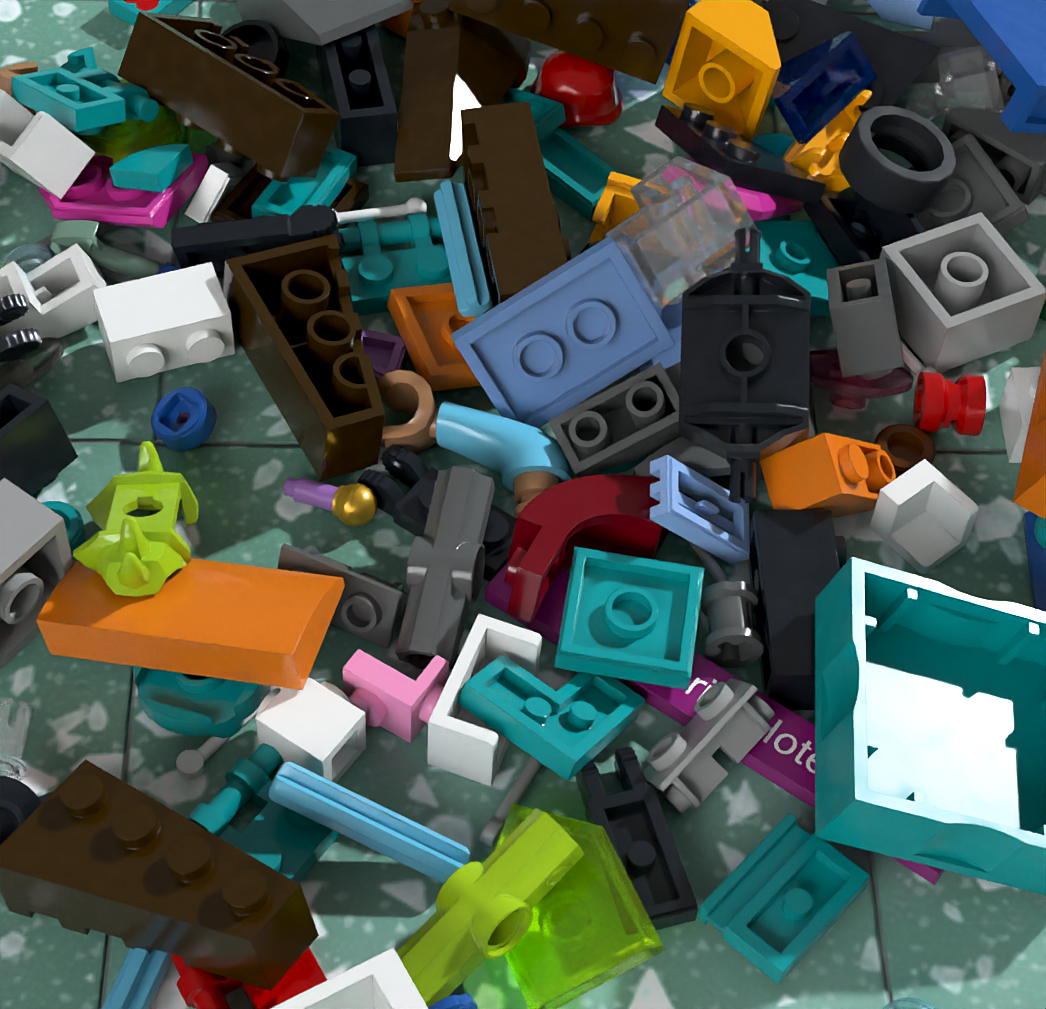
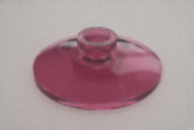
[810,350,914,409]

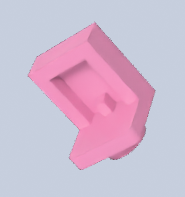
[343,649,449,743]

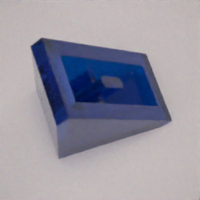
[772,31,878,144]

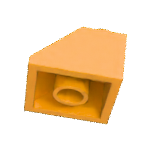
[662,0,781,141]

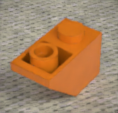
[759,432,896,518]

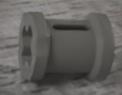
[701,581,764,668]

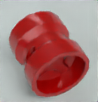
[913,372,986,436]

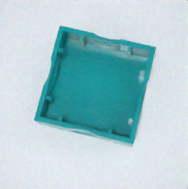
[815,557,1046,895]

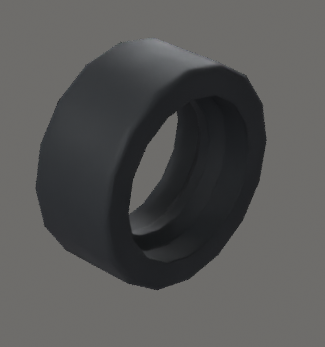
[839,106,956,214]

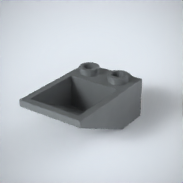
[236,0,414,45]

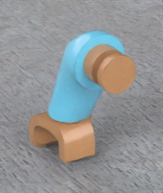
[377,370,571,518]

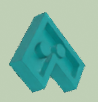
[457,654,646,781]

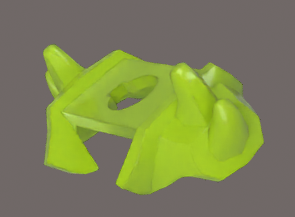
[72,441,199,597]

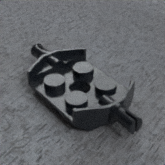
[679,228,811,503]

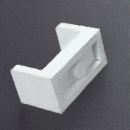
[0,89,96,199]
[427,614,542,786]

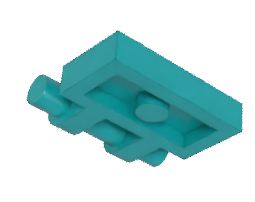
[11,67,159,135]
[338,211,452,316]
[186,743,340,884]

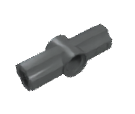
[395,466,495,669]

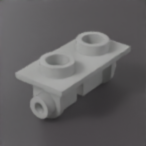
[643,678,775,815]

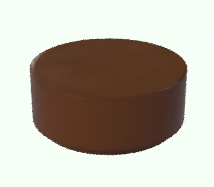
[874,424,936,478]

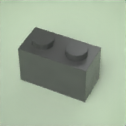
[826,258,904,380]

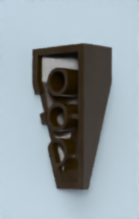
[394,0,532,183]

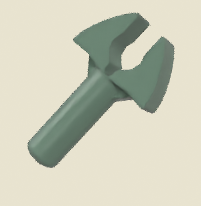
[47,220,162,279]

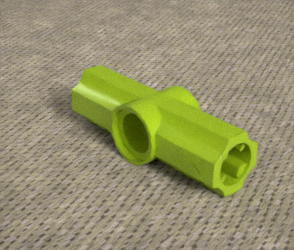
[396,808,584,1007]

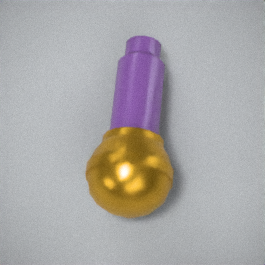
[283,477,378,527]

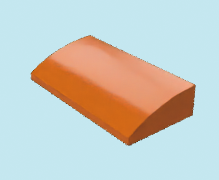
[36,558,345,690]

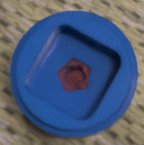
[151,387,217,451]

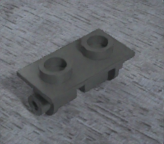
[277,543,409,649]

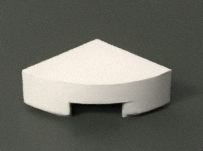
[185,162,245,223]

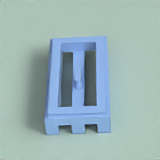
[650,455,750,565]

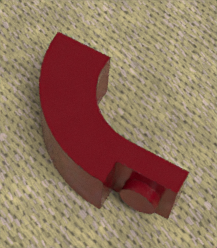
[504,474,681,623]

